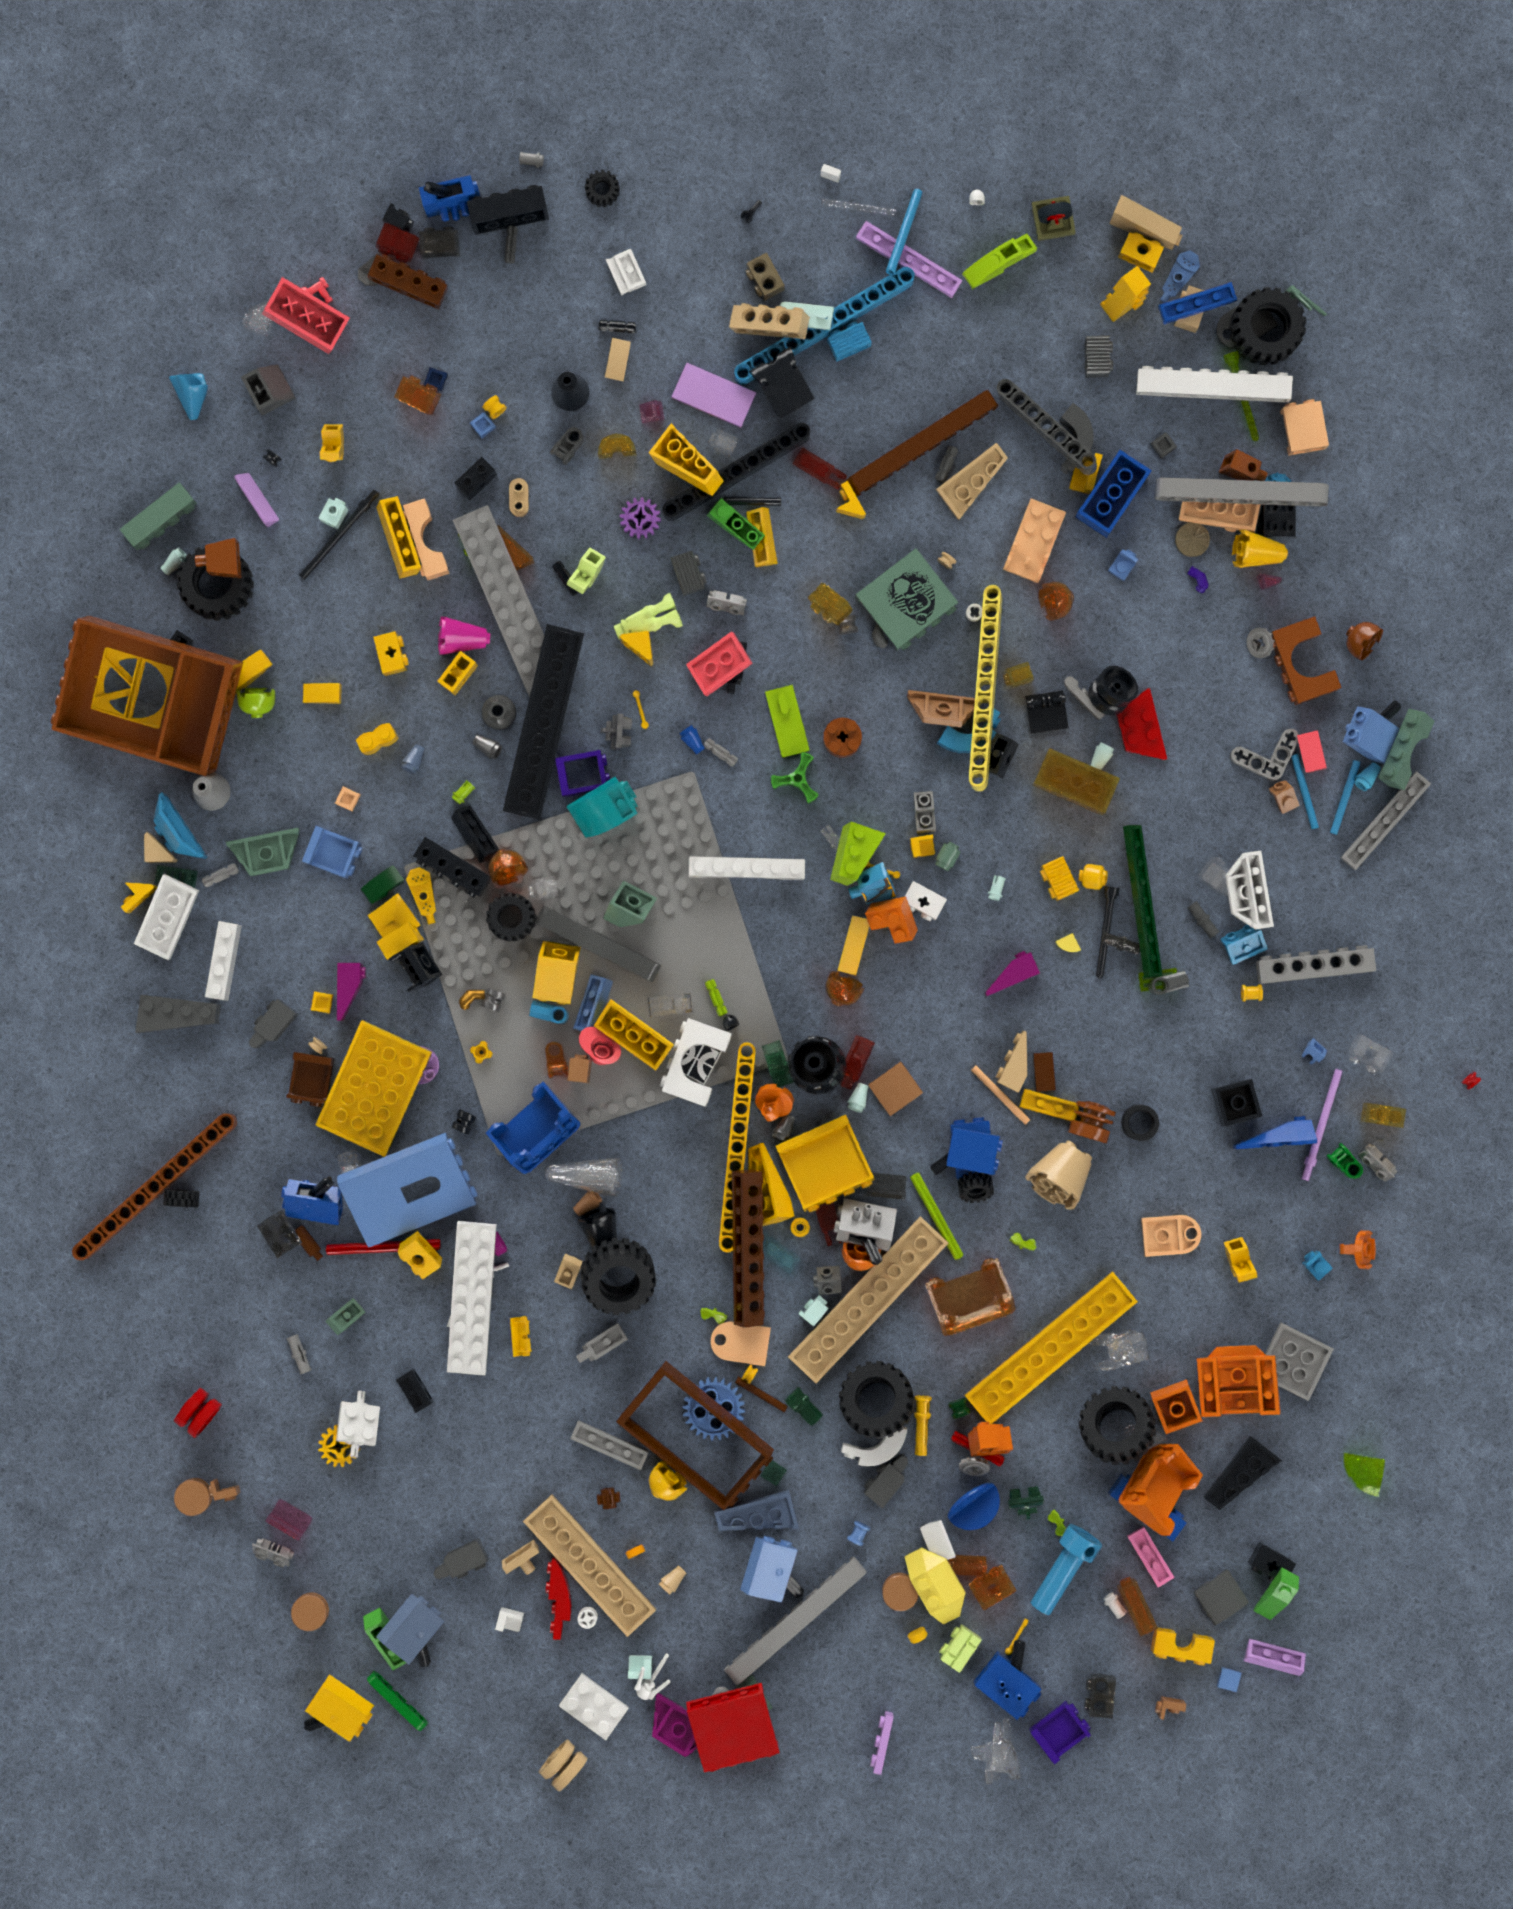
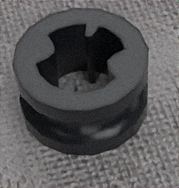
[262,449,282,467]

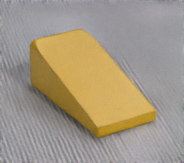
[303,683,342,704]

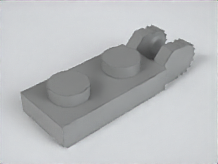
[1064,676,1105,721]

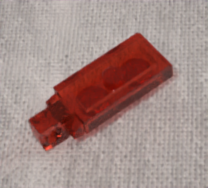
[841,1035,875,1090]

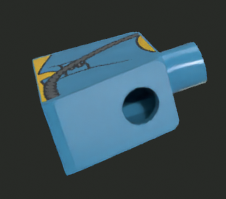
[848,862,897,904]

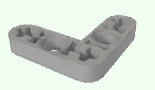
[1230,729,1299,781]

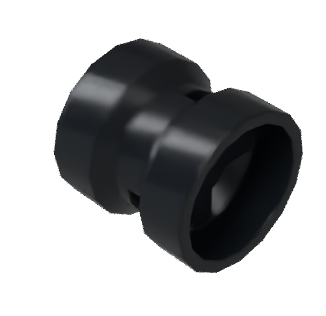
[451,1109,476,1135]

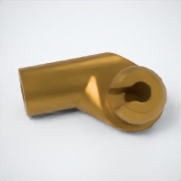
[459,990,485,1010]

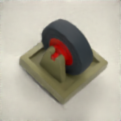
[1031,196,1076,241]

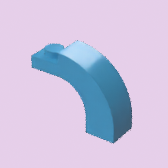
[937,709,1001,753]

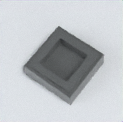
[1150,432,1177,459]

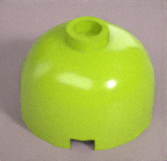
[236,688,276,718]

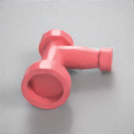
[301,277,333,304]

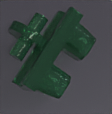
[1008,1486,1044,1520]

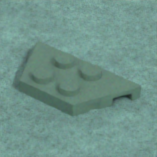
[226,828,300,876]

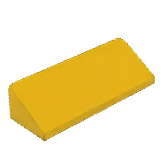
[746,507,778,567]
[837,916,869,976]

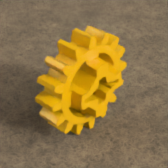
[318,1424,361,1467]

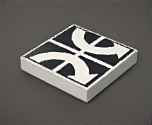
[682,1045,722,1085]

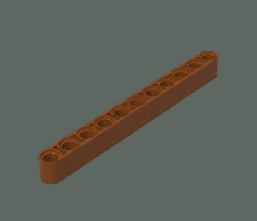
[72,1113,237,1260]

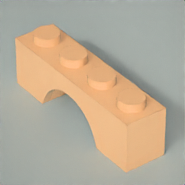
[403,498,450,580]

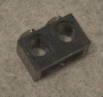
[257,1210,302,1258]
[1084,1673,1116,1719]

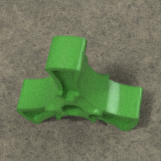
[771,752,818,804]

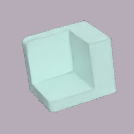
[628,1655,652,1679]

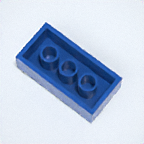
[1075,450,1152,538]

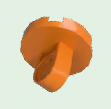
[755,1084,794,1122]
[1339,1230,1376,1269]

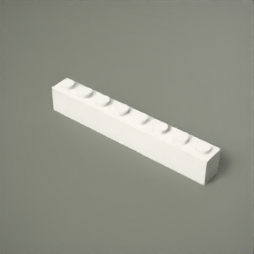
[1136,366,1293,403]

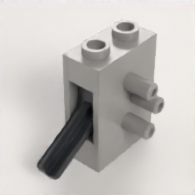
[834,1198,897,1265]

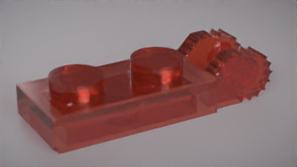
[793,447,847,490]
[815,1202,842,1246]

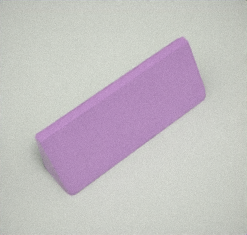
[234,473,279,527]
[1244,1639,1306,1676]

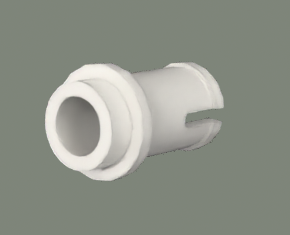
[1104,1592,1127,1619]

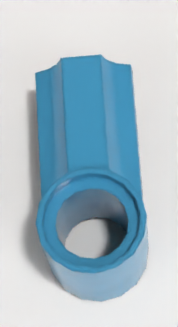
[529,1000,569,1025]

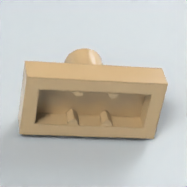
[502,1540,539,1575]

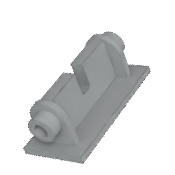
[707,590,747,615]
[1358,1143,1397,1182]

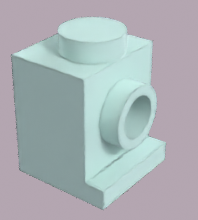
[799,1295,828,1326]

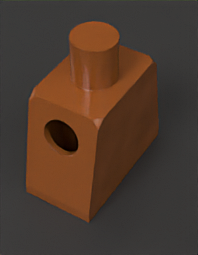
[1218,449,1268,481]
[195,538,241,578]

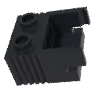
[389,942,443,992]

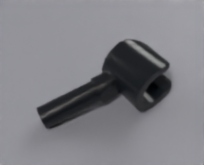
[741,200,762,223]

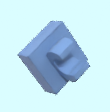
[1302,1038,1327,1064]

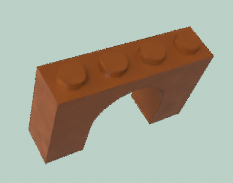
[1271,616,1342,706]

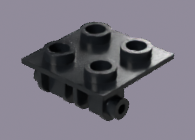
[1261,504,1296,537]
[1025,690,1069,734]

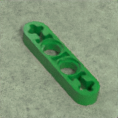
[367,1671,428,1731]

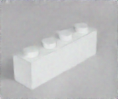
[205,921,242,1001]

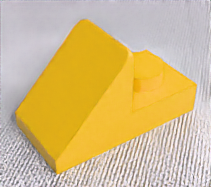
[836,481,866,519]
[121,883,157,914]

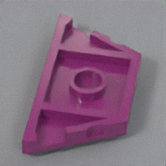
[652,1693,697,1757]

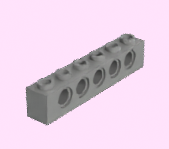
[1255,945,1376,984]

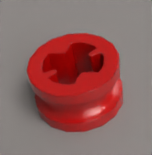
[1461,1072,1481,1090]

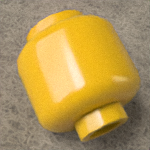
[1079,864,1108,890]

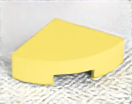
[1055,933,1081,952]

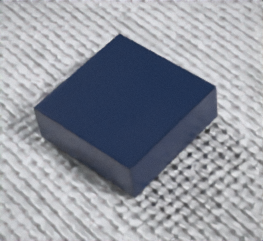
[424,367,448,392]

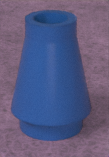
[679,725,705,754]

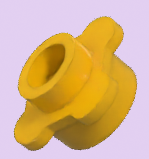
[470,1041,493,1064]

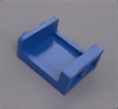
[946,1126,1003,1175]

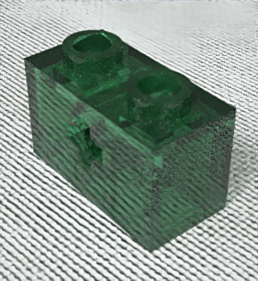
[762,1040,793,1087]

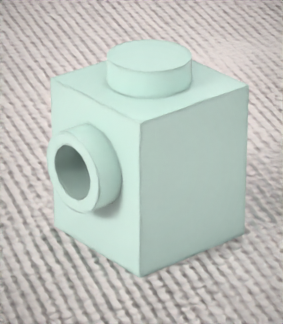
[319,498,348,530]

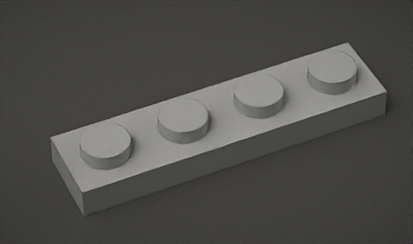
[570,1420,649,1470]

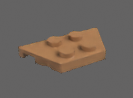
[907,690,975,727]

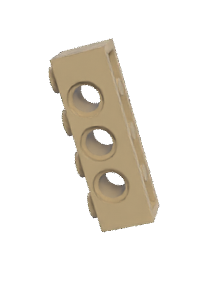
[729,303,810,339]

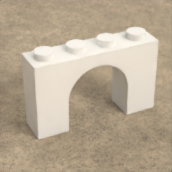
[660,1018,732,1107]

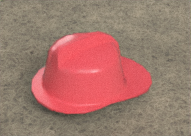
[579,1027,621,1065]

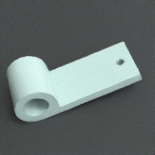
[780,302,834,330]

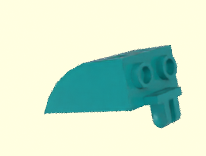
[566,777,638,838]

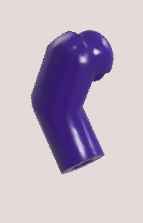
[1187,566,1209,593]

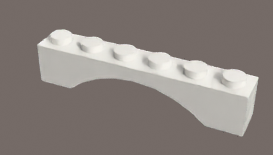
[688,857,805,880]

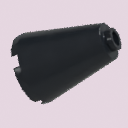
[552,372,589,411]
[577,1208,617,1247]

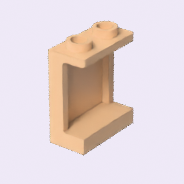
[1280,399,1329,456]

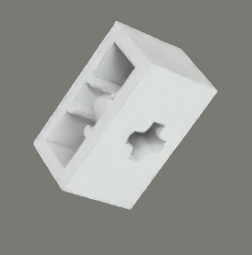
[905,881,947,921]

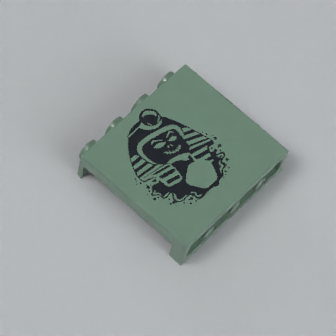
[855,548,958,651]

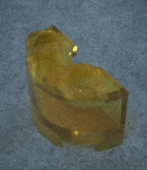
[598,433,637,459]

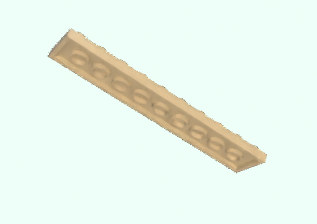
[788,1216,948,1383]

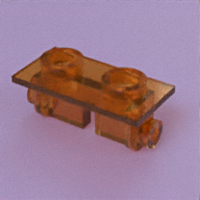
[947,1555,987,1576]

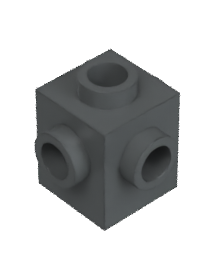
[813,1266,842,1295]

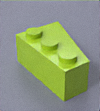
[830,821,886,886]

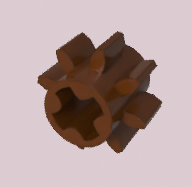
[597,1487,621,1510]

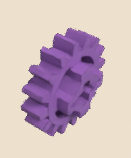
[620,497,661,540]

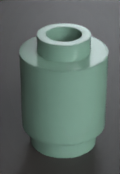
[935,842,961,871]

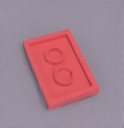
[686,631,753,696]

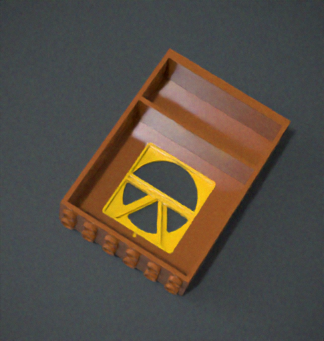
[51,616,243,776]

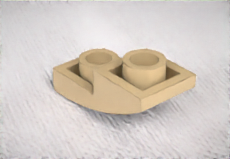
[605,338,631,381]

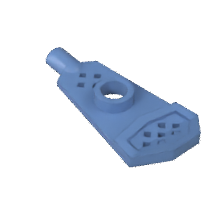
[1160,251,1200,303]

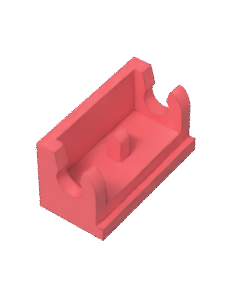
[1297,730,1327,773]

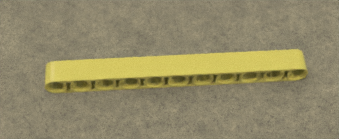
[969,585,1002,791]

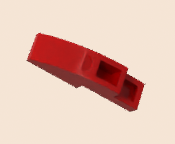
[545,1557,572,1640]

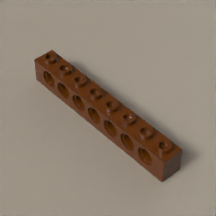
[732,1169,765,1328]

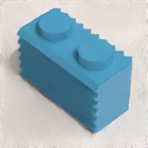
[827,322,872,362]

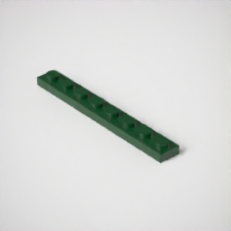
[1123,825,1163,978]

